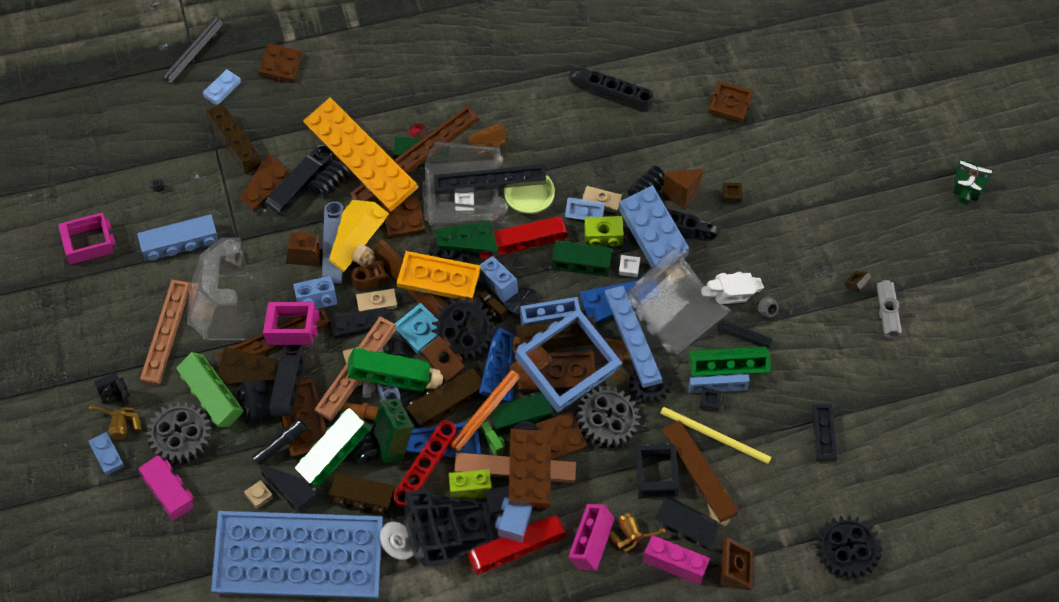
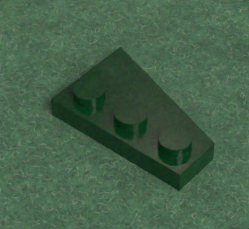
[434,220,498,255]

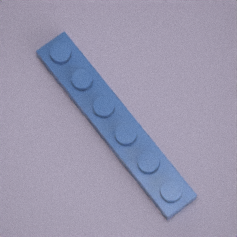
[605,286,662,388]

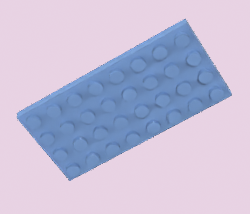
[211,511,383,599]

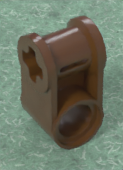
[352,261,390,291]

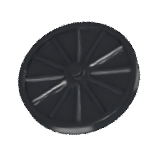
[504,287,539,316]

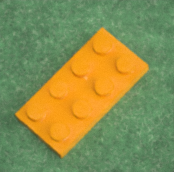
[397,251,481,302]

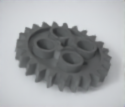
[576,386,640,448]
[146,402,212,464]

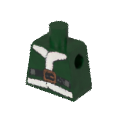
[953,159,994,204]

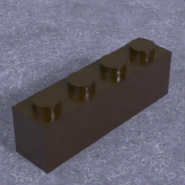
[206,103,261,174]
[516,317,595,353]
[406,368,484,429]

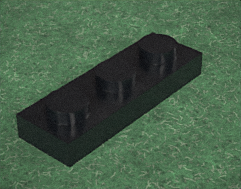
[330,307,390,339]
[812,404,837,461]

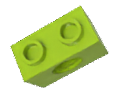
[584,216,624,247]
[449,469,491,499]

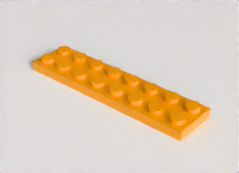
[303,98,419,211]

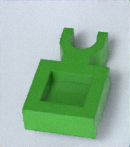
[481,421,505,456]

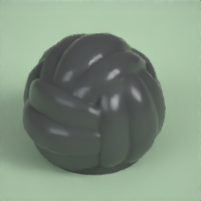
[758,297,779,318]

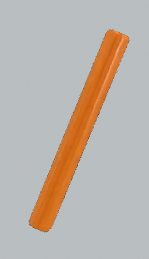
[450,370,520,451]

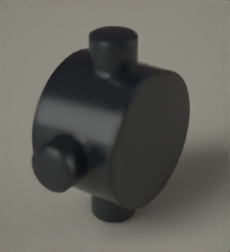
[150,179,166,192]

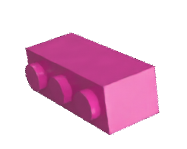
[138,455,194,521]
[568,504,615,571]
[643,535,710,585]

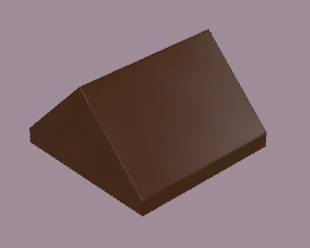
[663,168,703,209]
[720,537,753,590]

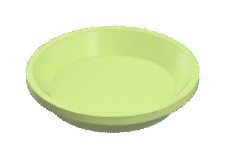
[504,175,555,214]

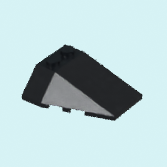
[404,490,496,567]

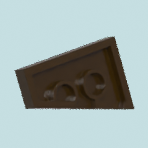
[218,347,280,384]

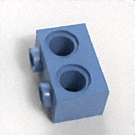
[293,276,337,309]

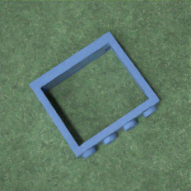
[515,309,622,413]

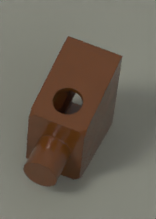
[286,231,323,267]

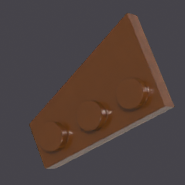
[240,153,291,212]

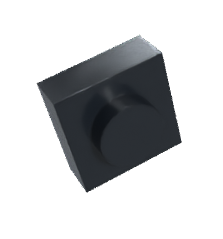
[699,388,722,412]

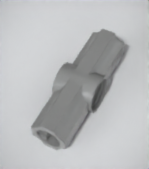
[877,280,902,339]

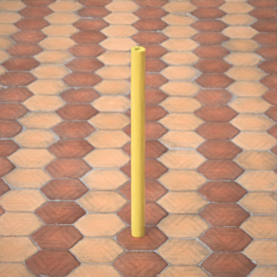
[660,407,772,464]

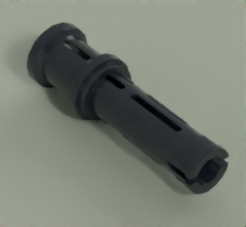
[252,417,309,465]

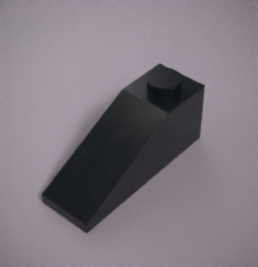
[259,464,318,514]

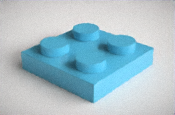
[394,303,447,354]

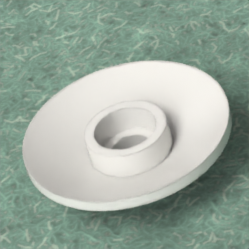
[380,522,413,560]

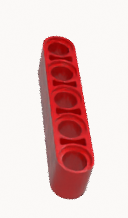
[479,217,568,259]
[394,421,456,509]
[467,515,567,574]

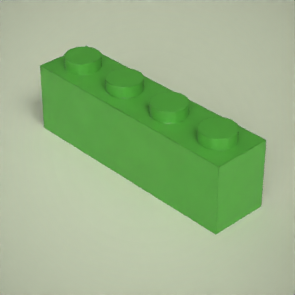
[176,352,244,427]

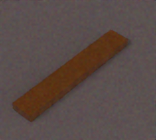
[374,239,456,329]
[216,308,331,362]
[662,420,738,523]

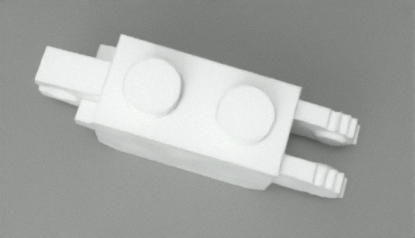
[701,272,764,304]

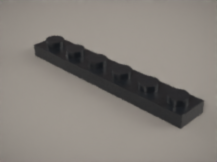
[434,164,547,195]

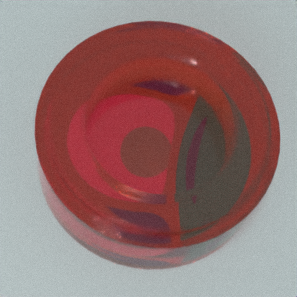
[409,123,427,138]

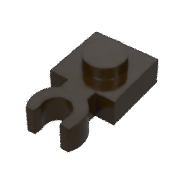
[479,291,507,323]

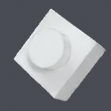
[455,192,474,213]
[619,255,640,277]

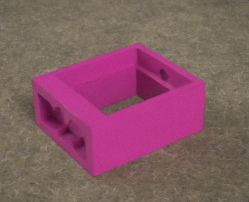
[58,212,116,265]
[263,302,320,345]

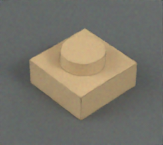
[244,480,273,509]

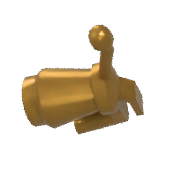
[89,405,142,440]
[608,513,666,553]

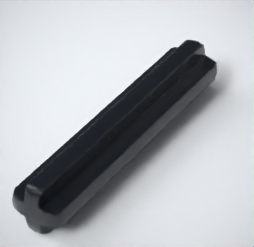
[717,319,773,349]

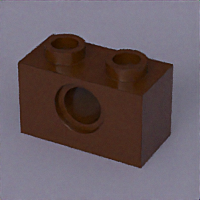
[419,336,464,382]

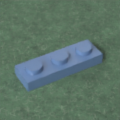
[688,374,750,394]

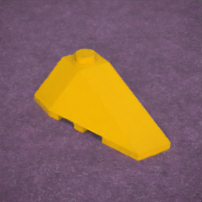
[329,200,389,272]

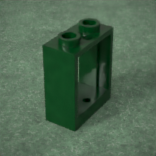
[370,399,414,463]

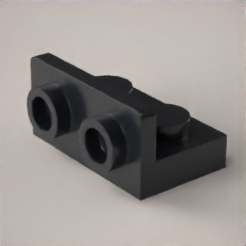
[94,372,130,405]

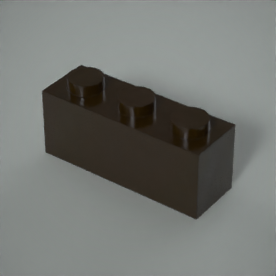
[329,473,395,516]

